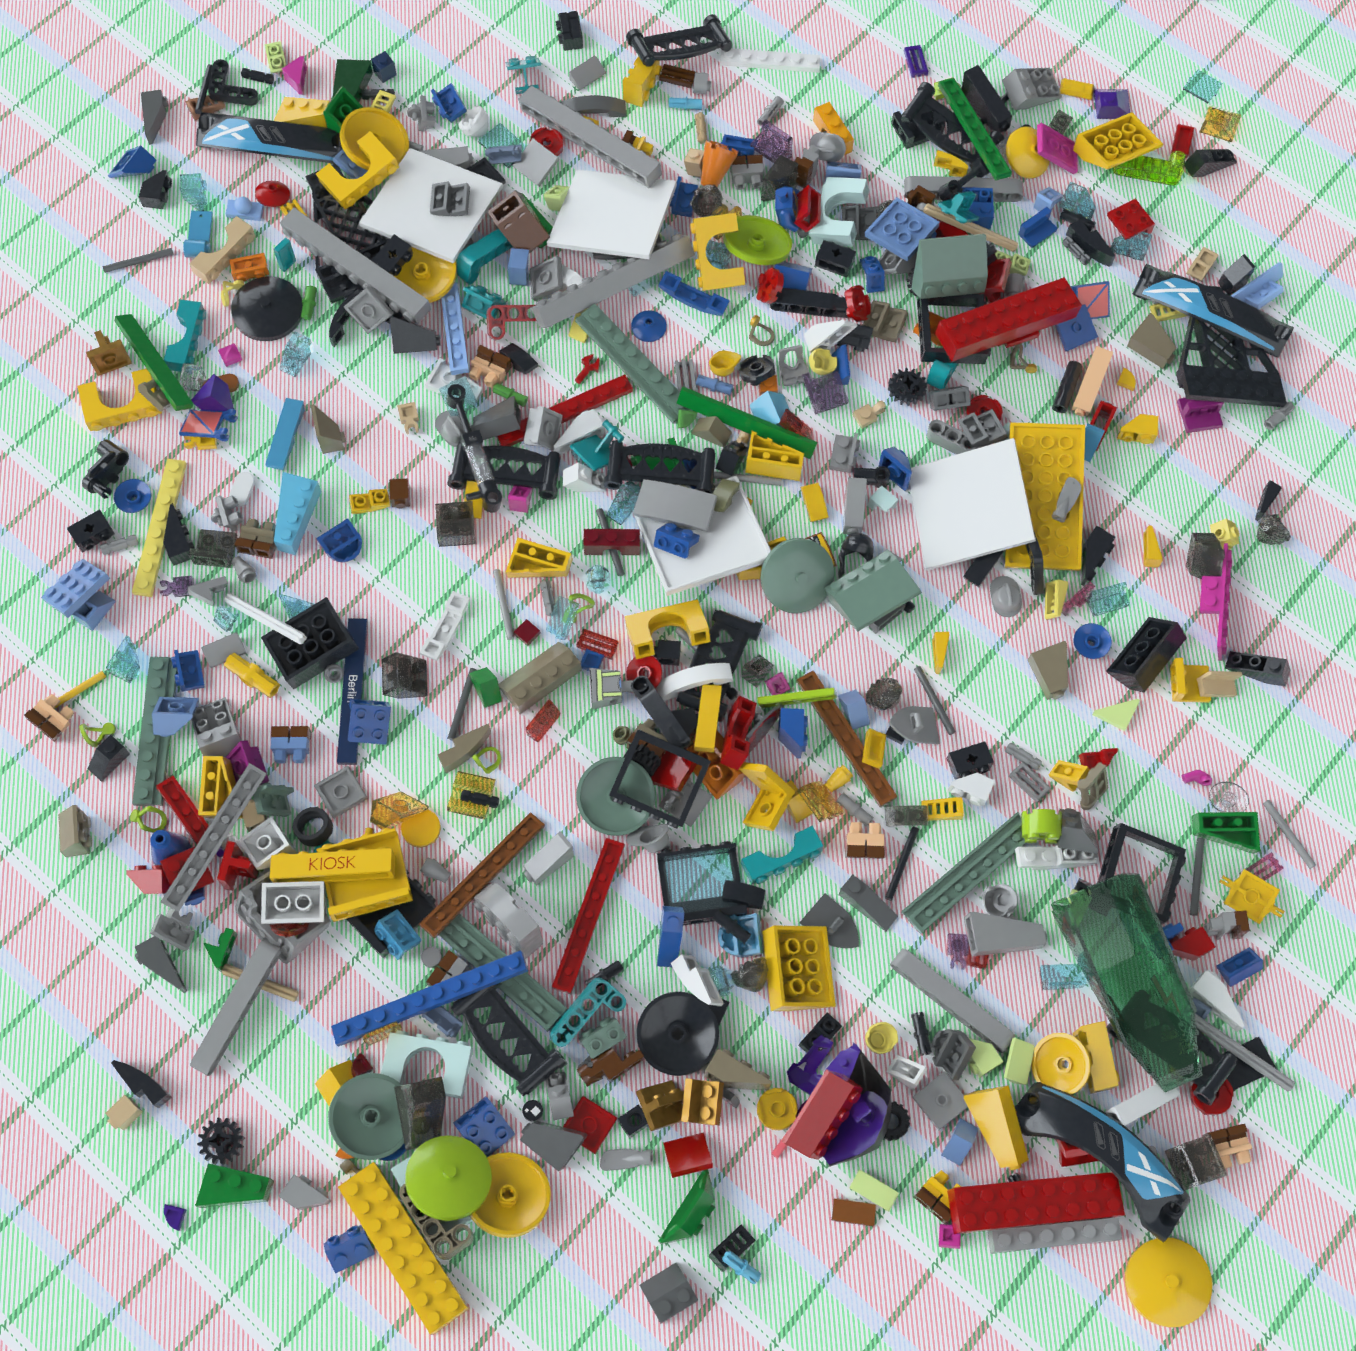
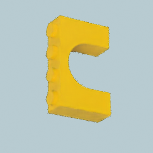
[316,131,399,210]
[690,213,746,291]
[77,369,162,432]
[624,599,710,659]

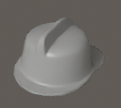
[809,132,846,162]
[435,410,465,447]
[990,576,1022,617]
[626,824,671,853]

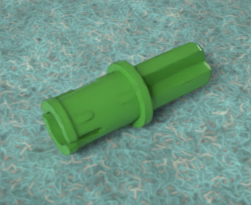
[301,286,317,320]
[493,383,528,407]

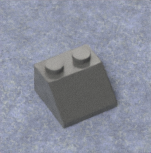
[1057,808,1099,854]
[639,1263,698,1324]

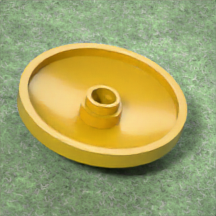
[340,107,409,170]
[394,247,457,303]
[470,1152,551,1238]
[1125,1237,1213,1328]

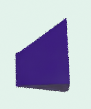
[191,374,234,411]

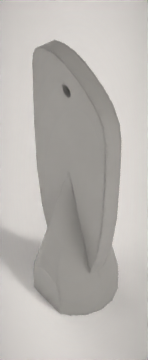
[1052,477,1081,522]
[600,1149,652,1171]

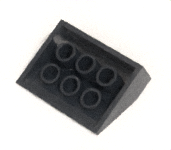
[261,597,359,690]

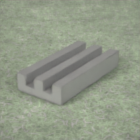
[674,359,697,392]
[1009,762,1051,803]

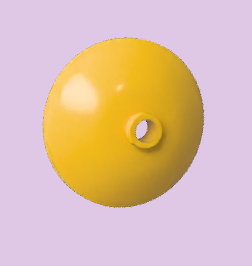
[1006,127,1050,179]
[1031,1033,1091,1095]

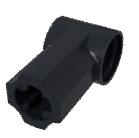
[854,466,890,488]

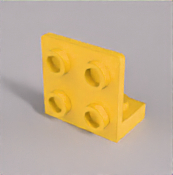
[1170,658,1211,703]

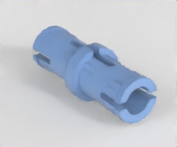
[696,374,734,395]

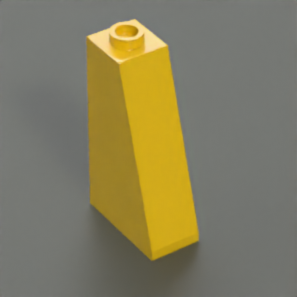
[963,1085,1029,1170]

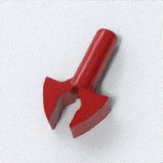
[575,354,600,384]

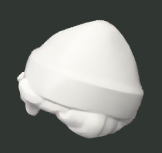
[458,106,489,137]

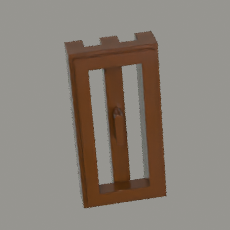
[659,64,695,88]

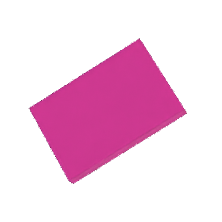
[1037,122,1078,174]

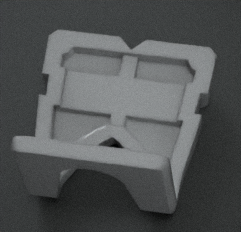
[779,345,812,386]

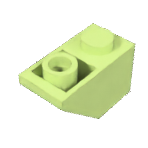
[968,1039,1003,1078]

